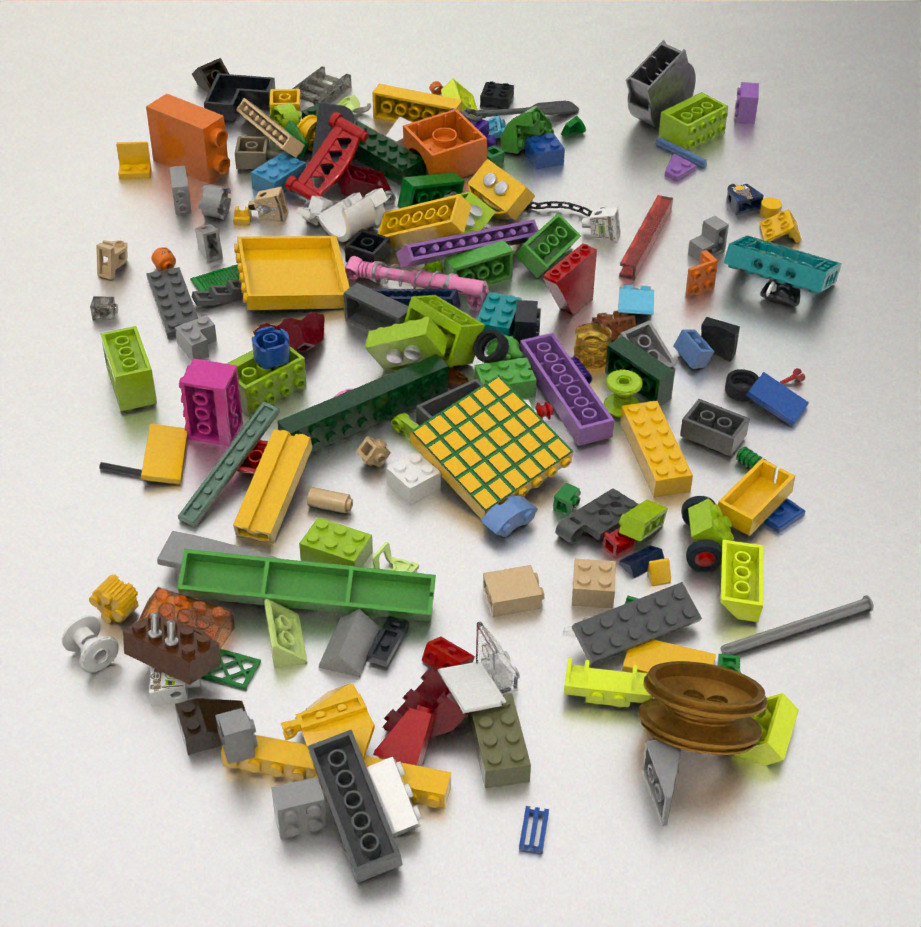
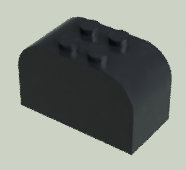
[312,103,357,174]

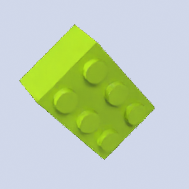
[299,517,373,567]

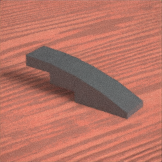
[191,280,243,306]

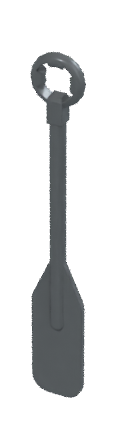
[462,100,579,122]

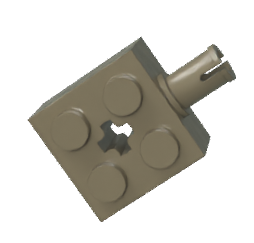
[235,136,284,170]

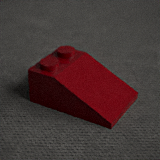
[337,164,391,197]

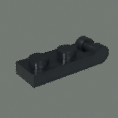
[367,616,410,667]

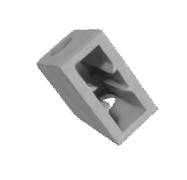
[195,224,223,262]

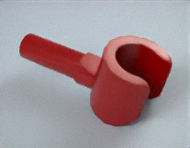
[780,368,806,384]

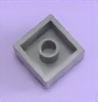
[271,777,327,838]

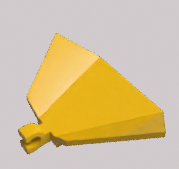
[281,684,375,760]

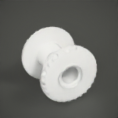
[61,615,119,673]

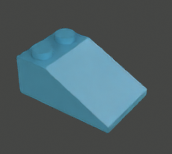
[618,284,654,315]

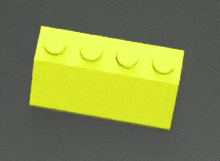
[720,540,763,622]

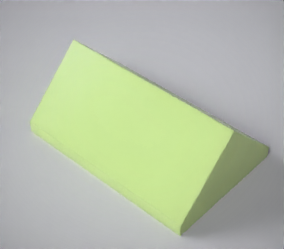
[264,599,307,668]

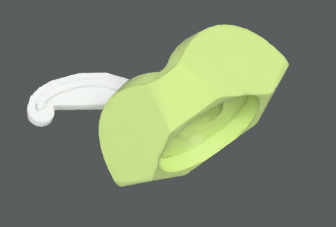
[337,95,371,114]

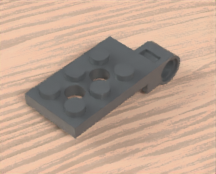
[555,488,638,545]

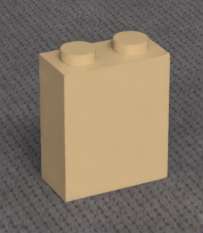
[483,565,545,617]

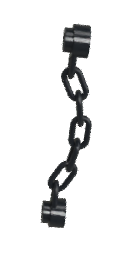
[524,200,604,217]

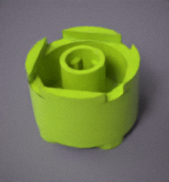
[269,103,301,129]

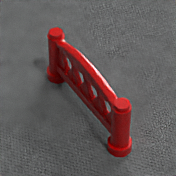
[284,112,369,200]

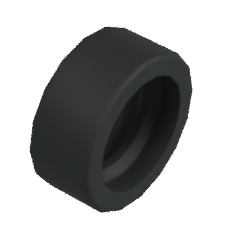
[473,329,509,363]
[725,369,759,401]

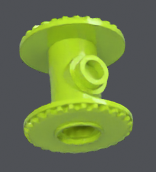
[604,370,642,418]

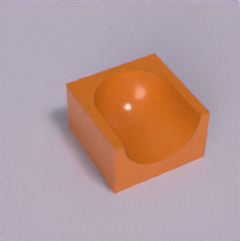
[403,109,487,178]

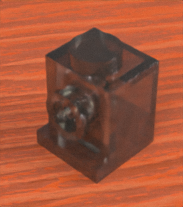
[90,296,118,321]

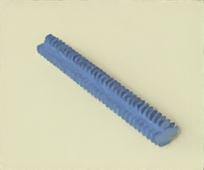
[655,137,707,168]

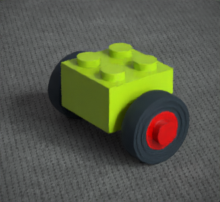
[681,496,734,572]

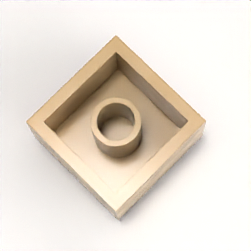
[572,558,616,609]

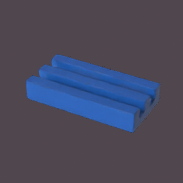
[519,806,549,853]

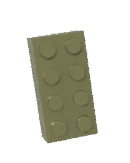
[468,693,531,788]

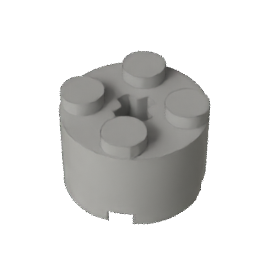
[198,184,231,219]

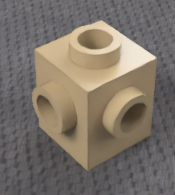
[356,436,391,467]

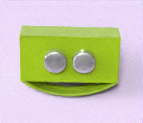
[460,192,496,234]
[365,317,448,370]

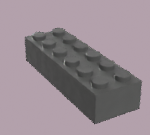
[307,729,403,883]

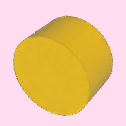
[760,197,782,218]

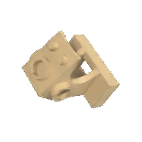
[96,240,128,280]

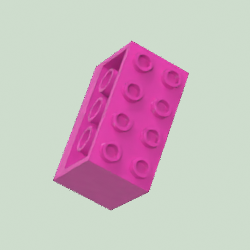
[179,358,243,447]

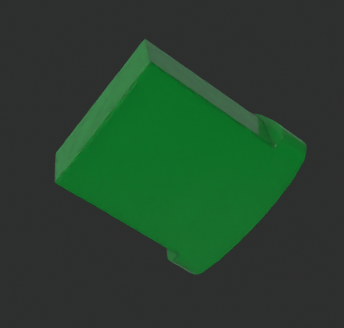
[561,115,586,137]
[717,654,741,673]

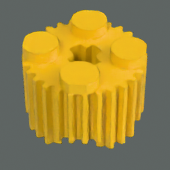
[89,574,139,624]

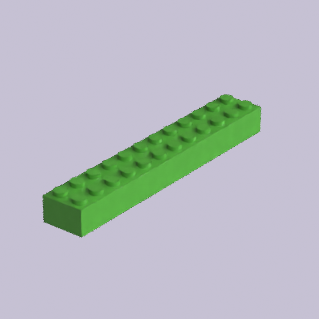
[177,549,436,623]

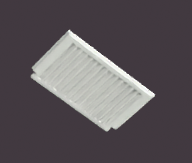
[438,662,506,713]

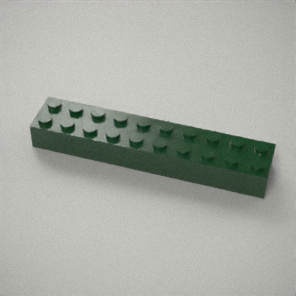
[301,101,425,186]
[277,354,449,454]

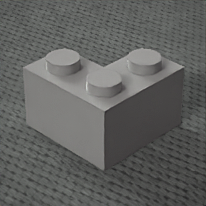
[688,216,729,261]
[175,315,217,360]
[215,708,258,764]

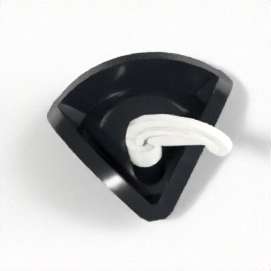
[760,278,800,306]

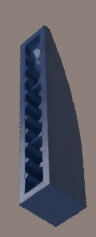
[372,289,461,309]

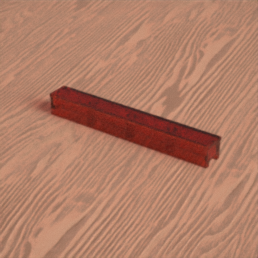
[619,195,673,281]

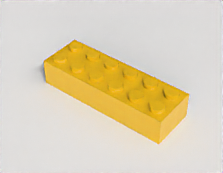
[372,84,462,123]
[378,194,472,249]
[620,401,693,498]

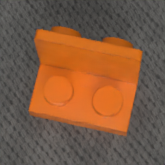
[685,250,718,297]

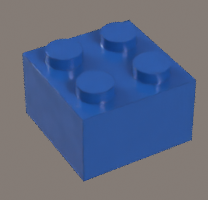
[525,133,565,170]

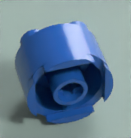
[252,326,290,369]

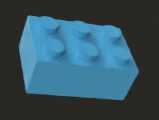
[251,152,306,193]

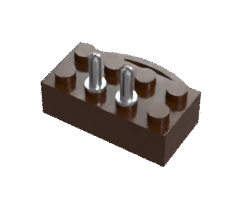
[123,612,220,685]

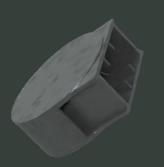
[626,40,696,128]

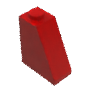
[373,705,436,767]

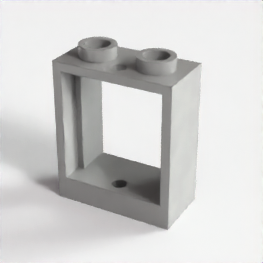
[169,165,192,215]

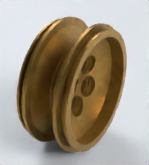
[638,661,767,755]

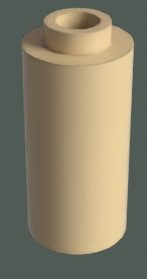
[307,487,353,514]

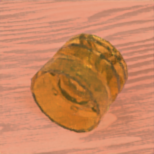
[573,323,612,369]

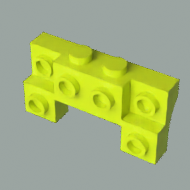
[564,657,653,707]

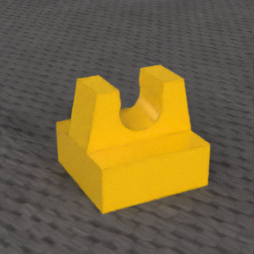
[233,206,252,225]

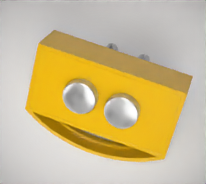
[467,159,535,221]

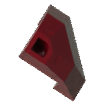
[253,312,325,353]
[383,666,468,738]

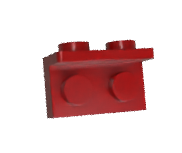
[422,637,475,669]

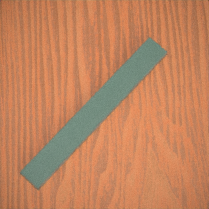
[178,401,280,527]

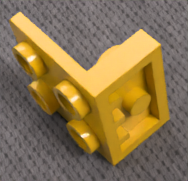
[116,142,151,179]
[760,209,802,243]

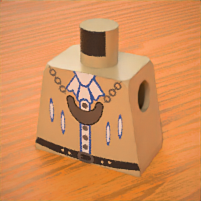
[248,187,289,222]

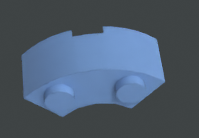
[481,495,538,538]

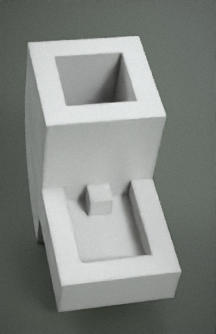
[297,196,333,226]

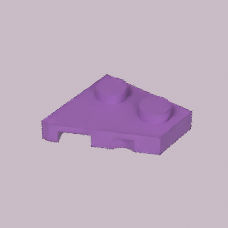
[665,154,697,182]

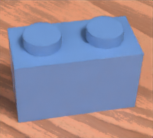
[673,329,714,369]

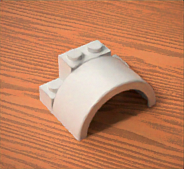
[316,188,388,242]

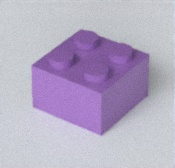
[734,82,759,124]

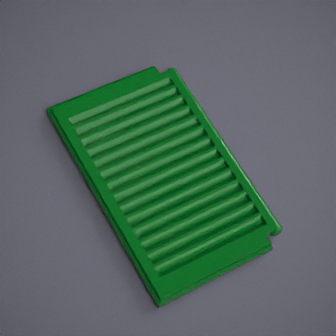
[190,264,239,291]

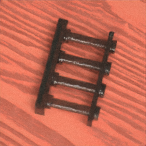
[292,66,352,105]

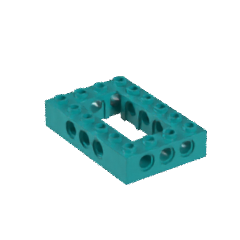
[724,235,842,294]

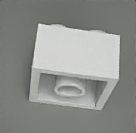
[386,452,441,505]

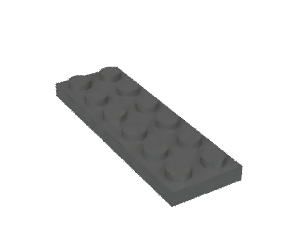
[146,267,198,338]
[572,582,702,665]

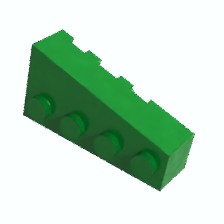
[397,172,465,208]

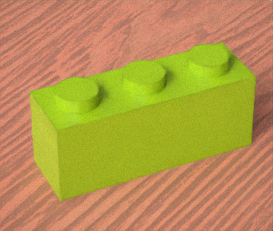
[619,500,668,542]

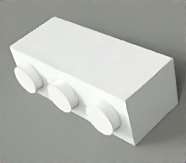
[366,757,422,837]

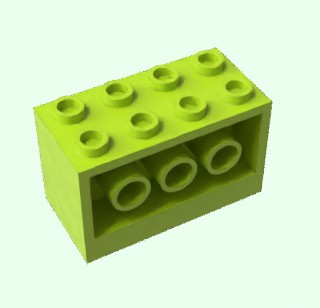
[658,92,728,151]
[404,295,485,367]
[100,326,157,411]
[226,347,306,417]

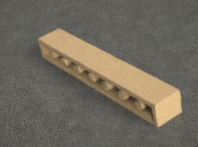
[236,98,305,158]

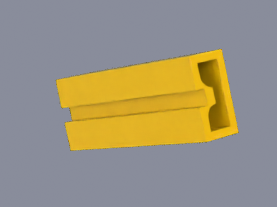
[233,429,312,544]

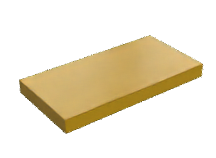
[141,423,187,485]
[622,640,716,673]

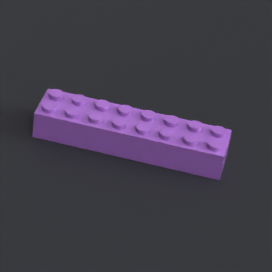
[520,333,614,446]

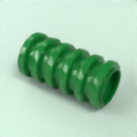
[736,446,767,470]

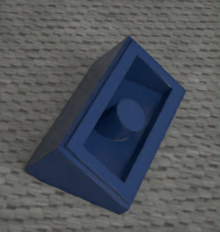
[619,545,665,578]

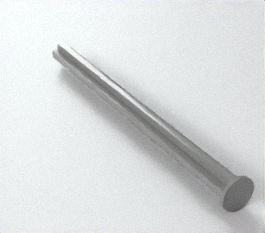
[720,595,874,655]

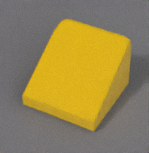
[647,558,671,586]

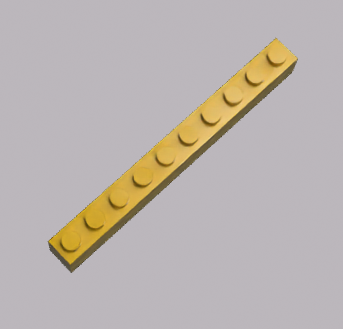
[221,735,452,809]

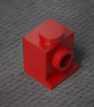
[603,528,635,559]

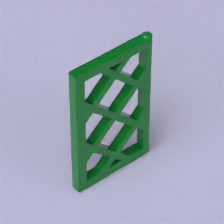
[201,649,261,690]

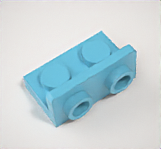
[486,116,506,139]

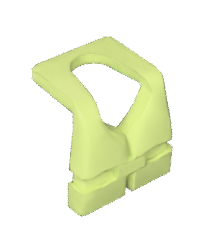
[372,542,419,573]

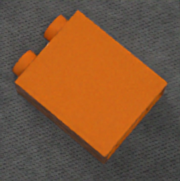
[146,94,230,183]

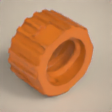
[429,81,443,95]

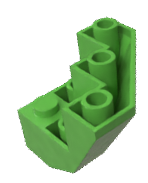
[500,106,554,154]

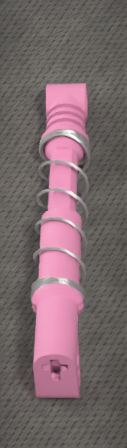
[345,256,489,312]

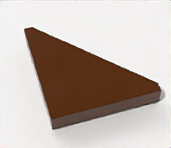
[448,367,469,389]

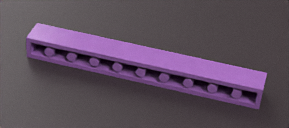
[396,219,539,269]

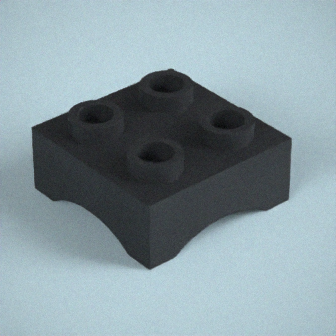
[480,81,514,109]
[701,317,740,362]

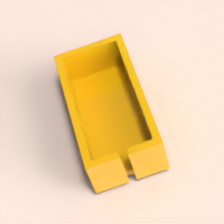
[718,459,795,536]

